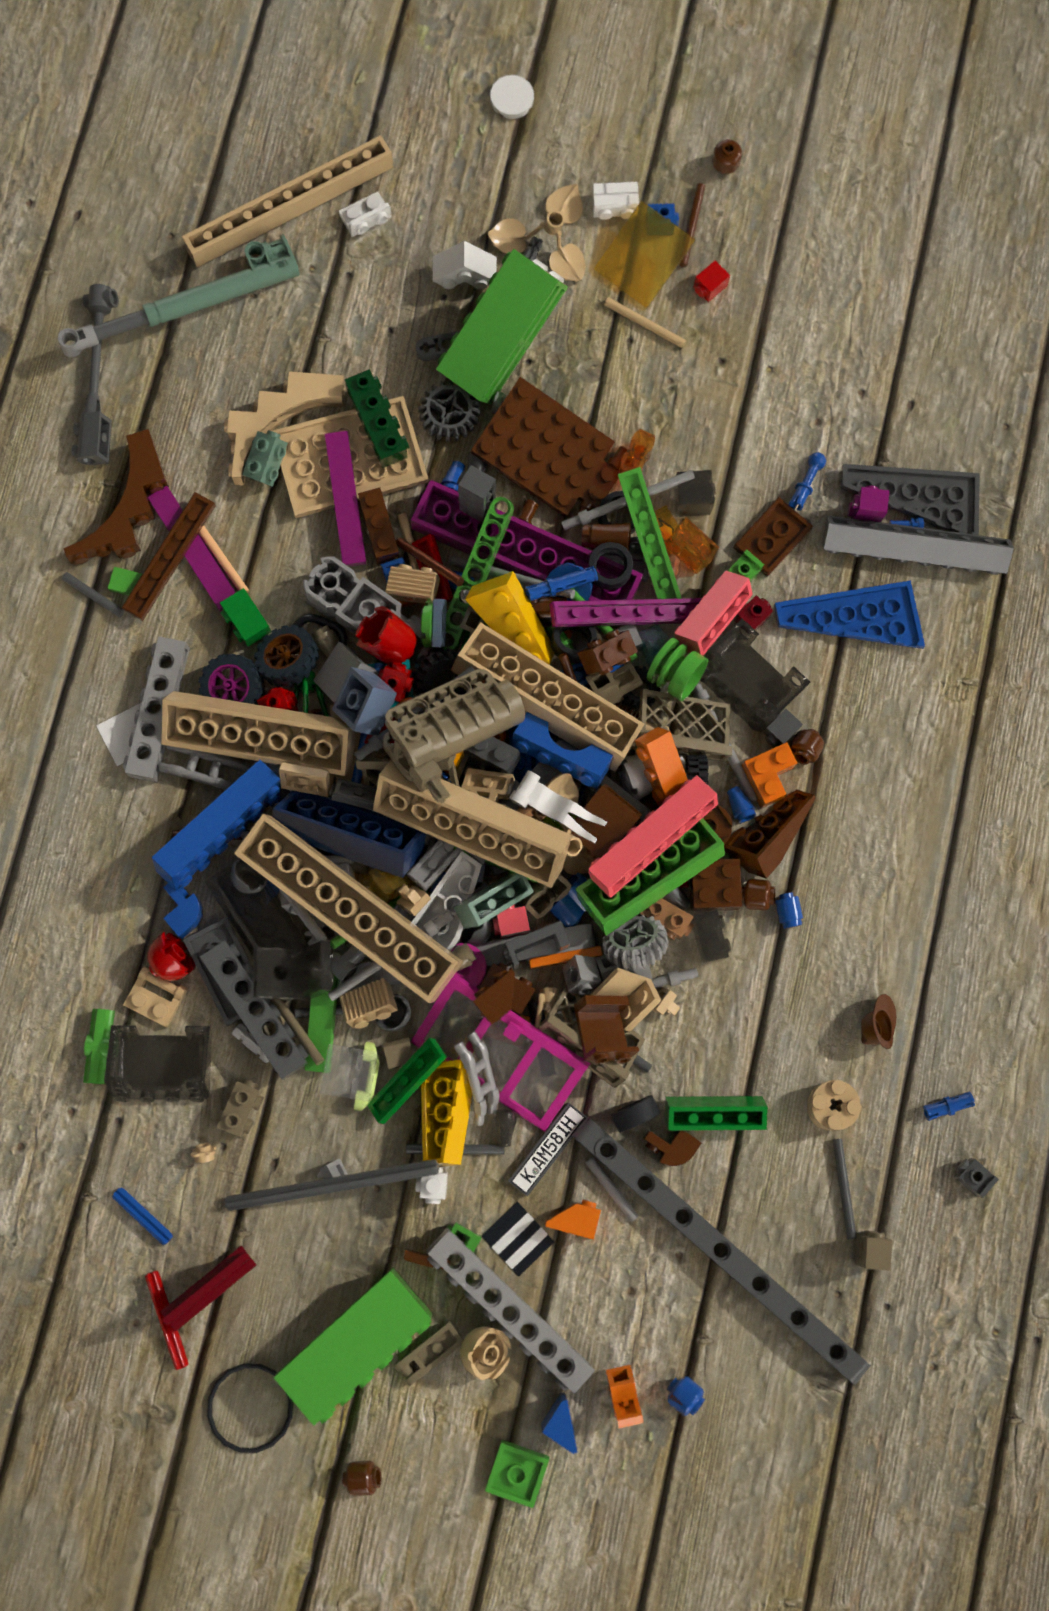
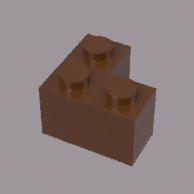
[479,962,535,1015]

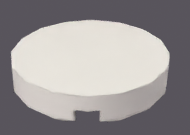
[490,75,534,119]

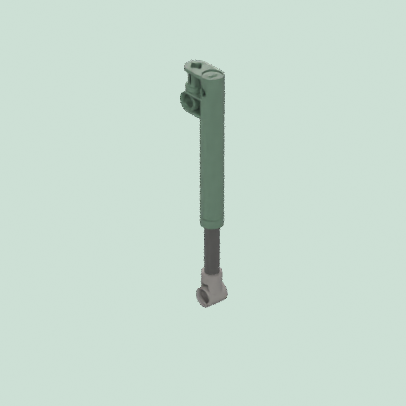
[58,234,300,357]

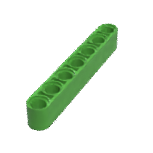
[440,497,514,651]

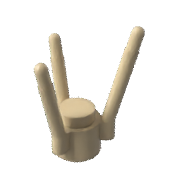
[535,987,567,1028]

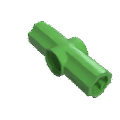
[83,1009,115,1085]

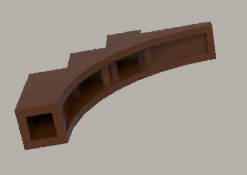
[64,429,169,564]

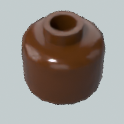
[712,139,742,174]
[790,729,824,765]
[741,879,776,911]
[342,1460,382,1496]

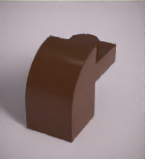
[643,1130,702,1166]

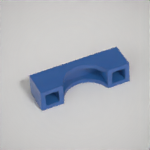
[511,712,613,789]

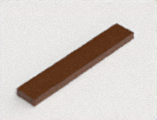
[121,492,216,621]

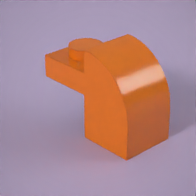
[606,1365,644,1428]

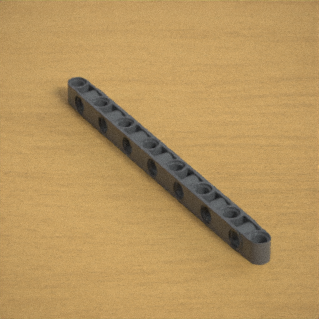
[572,1117,871,1385]

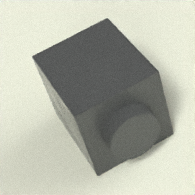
[763,709,803,747]

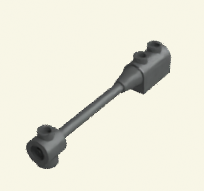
[71,284,119,465]

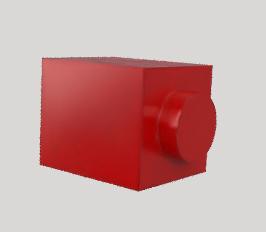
[693,260,731,303]

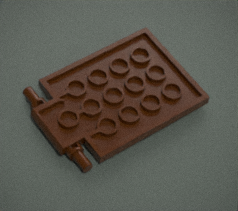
[470,377,628,525]

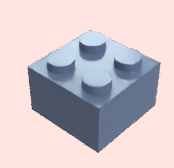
[332,667,397,736]

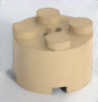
[807,1080,862,1131]

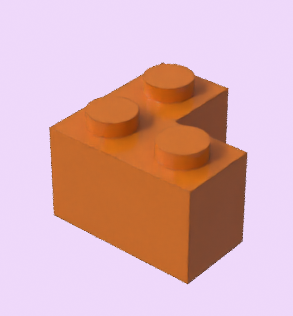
[742,742,797,809]

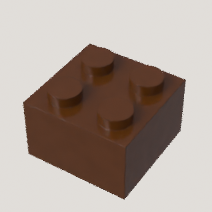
[689,859,742,911]

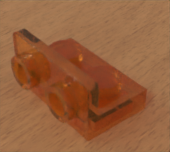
[664,517,719,574]

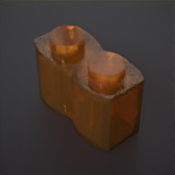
[619,429,655,474]

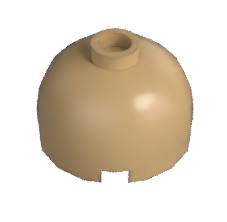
[460,1326,511,1380]

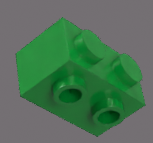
[220,588,271,647]

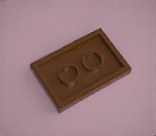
[733,497,813,577]

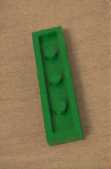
[367,1038,447,1124]

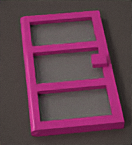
[411,974,590,1132]

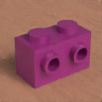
[847,485,889,522]

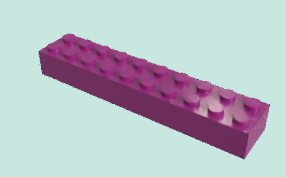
[411,480,643,601]

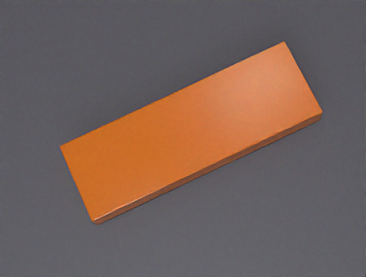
[529,946,602,970]

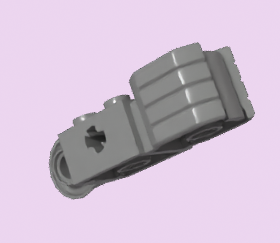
[303,556,426,647]

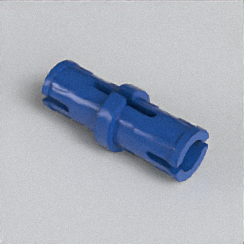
[923,1091,975,1121]

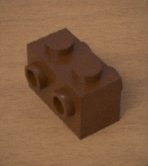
[577,629,638,675]

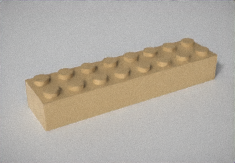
[451,622,644,771]
[161,691,356,776]
[373,760,572,888]

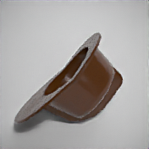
[861,994,897,1049]

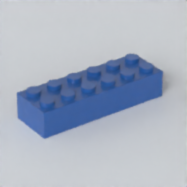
[151,760,281,891]

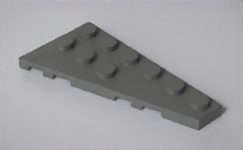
[841,464,980,535]

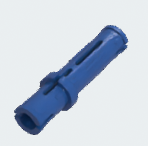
[525,566,598,602]

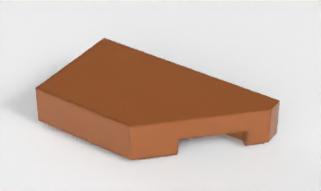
[403,1249,451,1270]

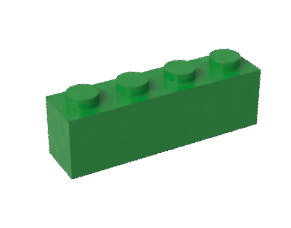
[665,1096,768,1130]

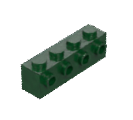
[344,369,410,468]

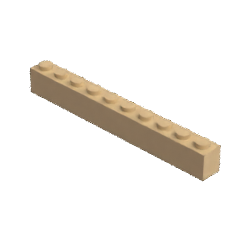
[182,135,393,267]

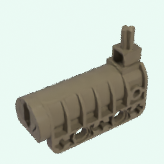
[383,669,525,803]

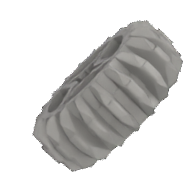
[602,915,669,971]

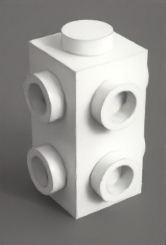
[416,1167,448,1204]

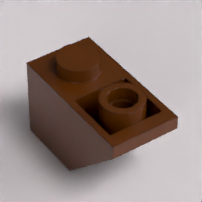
[473,970,515,1026]

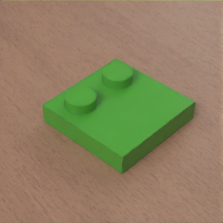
[485,1440,550,1508]

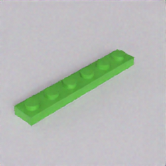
[618,467,682,599]

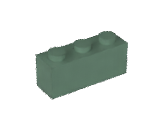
[454,872,534,929]

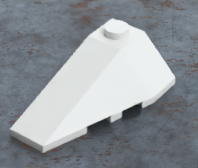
[412,851,482,952]

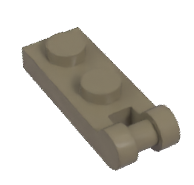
[394,1321,464,1386]

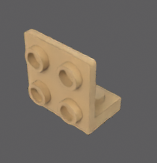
[279,762,336,797]
[591,968,661,1032]

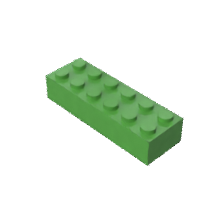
[575,818,725,936]

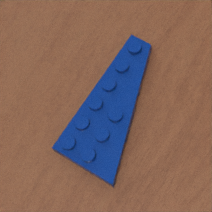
[774,580,925,649]

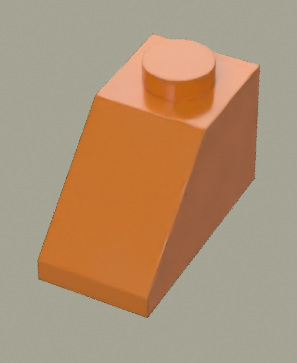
[545,1199,601,1240]

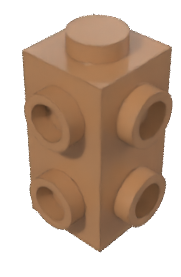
[638,898,694,940]

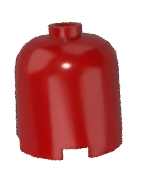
[355,606,416,665]

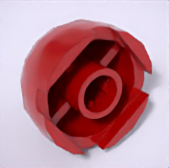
[147,932,196,981]

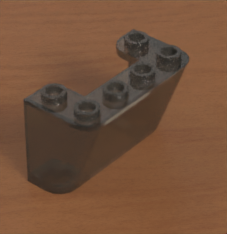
[700,618,811,732]
[104,1025,212,1103]

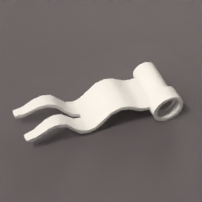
[508,770,607,843]

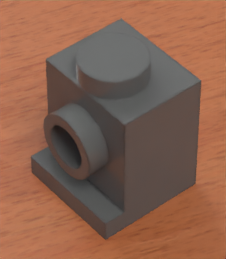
[954,1158,999,1198]

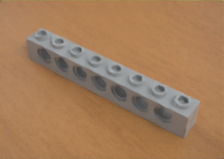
[427,1228,595,1394]

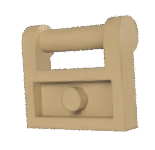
[123,966,188,1028]

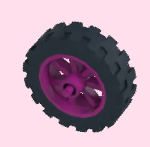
[198,654,264,705]

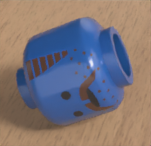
[667,1376,705,1416]

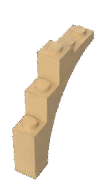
[224,371,345,486]

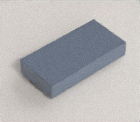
[431,599,447,647]

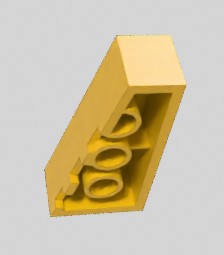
[465,571,554,665]
[421,1059,476,1167]

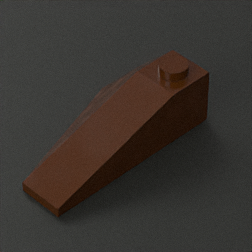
[724,789,816,879]

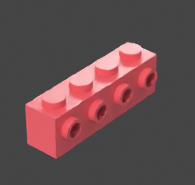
[674,571,753,656]

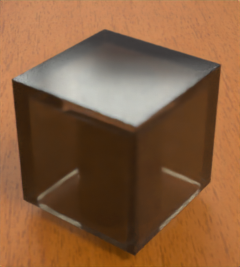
[673,470,716,517]

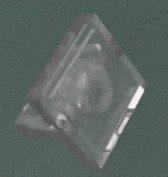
[320,1044,378,1101]

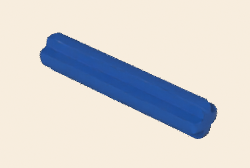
[112,1187,173,1245]

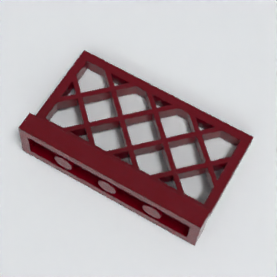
[160,1245,257,1332]

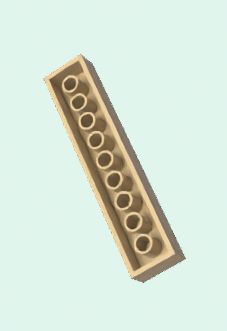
[234,814,463,1003]

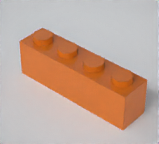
[634,727,688,807]

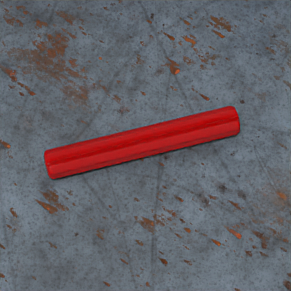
[145,1270,188,1370]

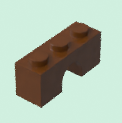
[358,488,400,566]

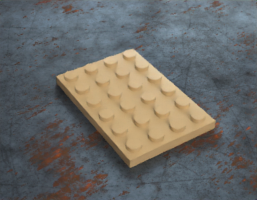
[273,396,429,518]

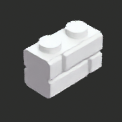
[592,182,639,220]

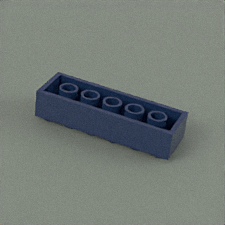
[273,790,426,878]

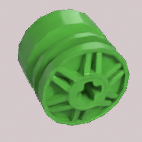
[647,638,708,701]

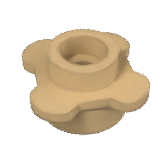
[191,1143,217,1163]

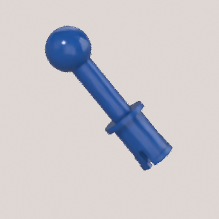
[789,452,826,510]

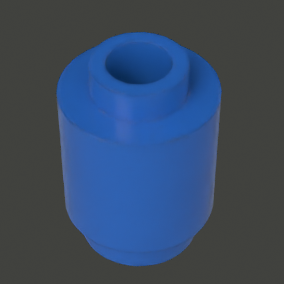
[775,892,803,929]

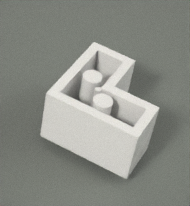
[433,241,497,289]

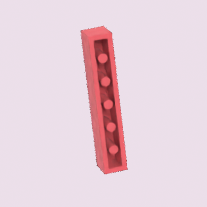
[588,775,718,898]

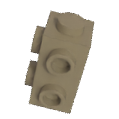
[216,1079,264,1137]

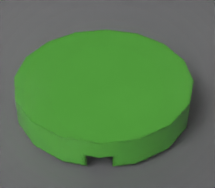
[421,601,435,648]

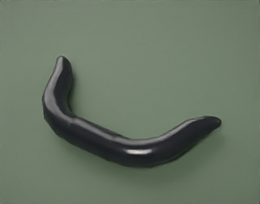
[290,614,347,646]

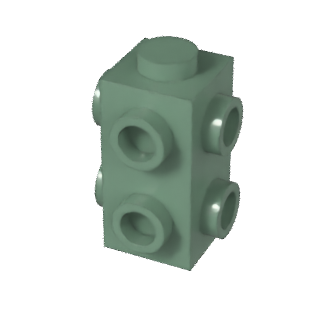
[242,430,288,487]

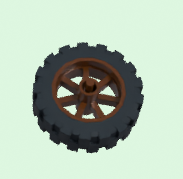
[254,625,319,687]

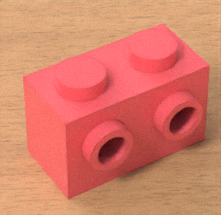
[492,905,530,939]

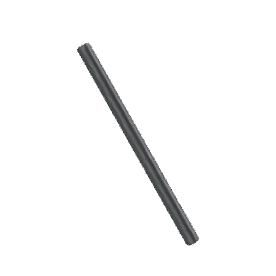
[225,1159,439,1211]

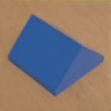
[541,1392,578,1454]

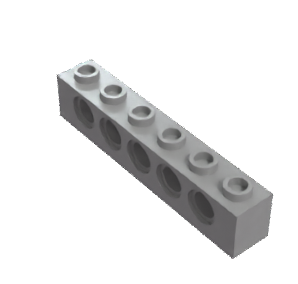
[123,636,190,783]

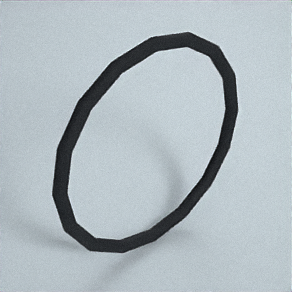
[207,1363,293,1453]

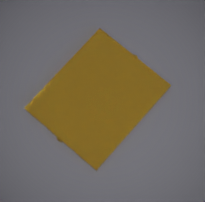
[594,201,696,308]

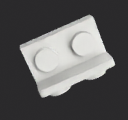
[339,191,391,237]

